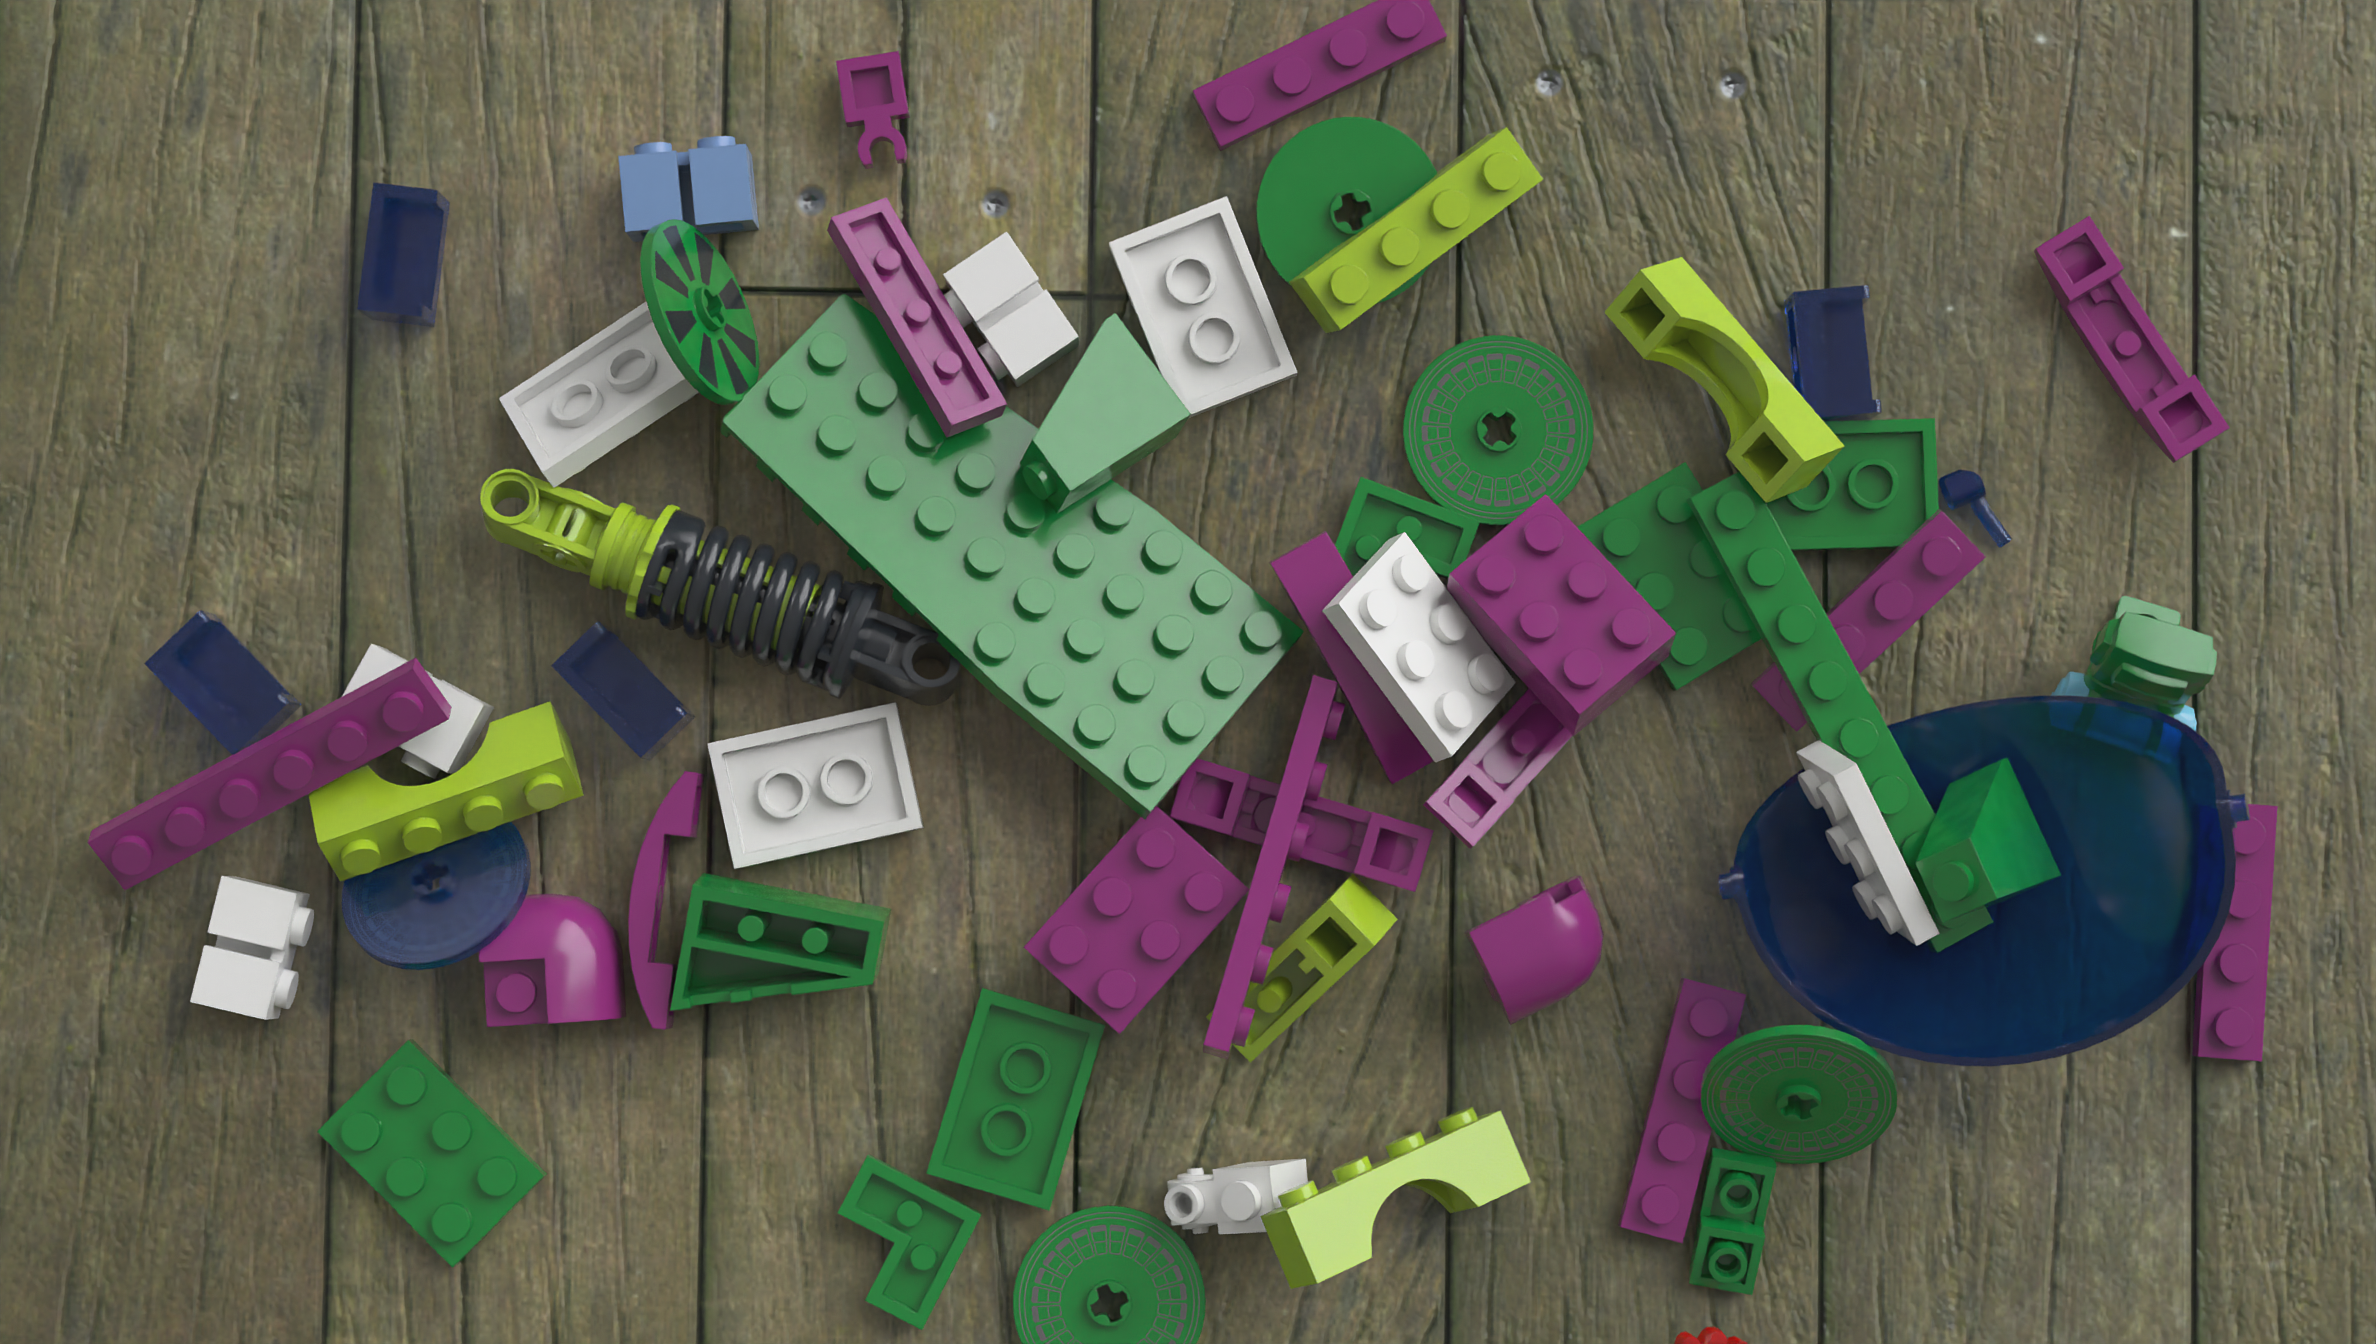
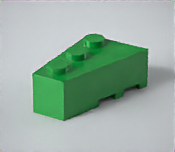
[670,873,891,1011]

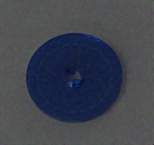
[342,821,531,970]

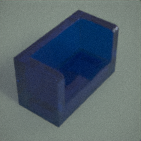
[357,182,450,327]
[1784,285,1882,421]
[144,610,302,755]
[551,621,696,761]

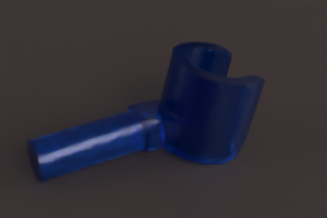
[1938,469,2012,548]

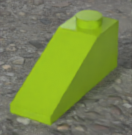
[1206,874,1398,1063]

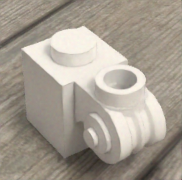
[1164,1159,1308,1234]

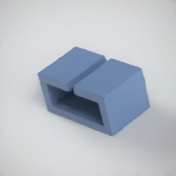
[618,136,759,242]

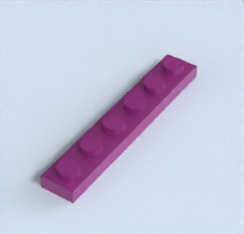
[87,657,452,890]
[1203,675,1346,1060]

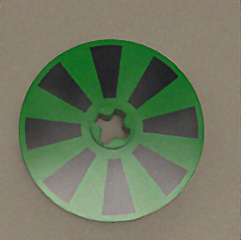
[640,219,760,405]

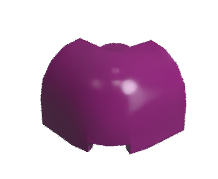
[1465,875,1604,1025]
[479,893,626,1027]

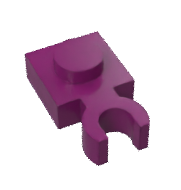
[836,51,910,169]

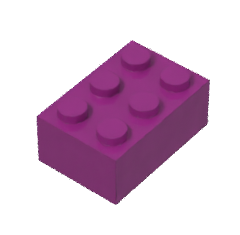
[1447,494,1676,736]
[1023,807,1249,1034]

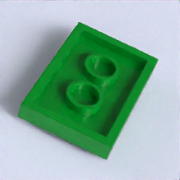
[1766,418,1939,552]
[1577,462,1762,691]
[926,988,1106,1211]
[317,1039,547,1268]

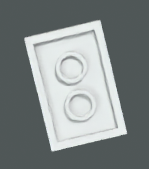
[1109,196,1297,418]
[499,302,699,488]
[1322,532,1516,763]
[708,703,924,869]
[1796,740,1940,946]

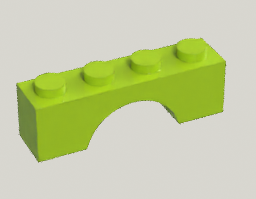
[1289,127,1543,333]
[1605,257,1844,503]
[309,701,584,882]
[1260,1107,1531,1289]

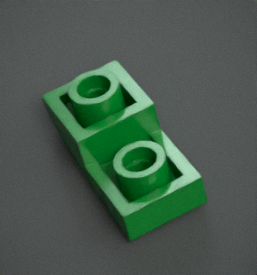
[1688,1147,1776,1295]

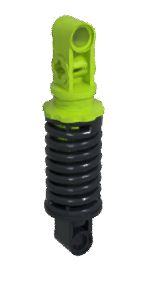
[480,469,960,706]

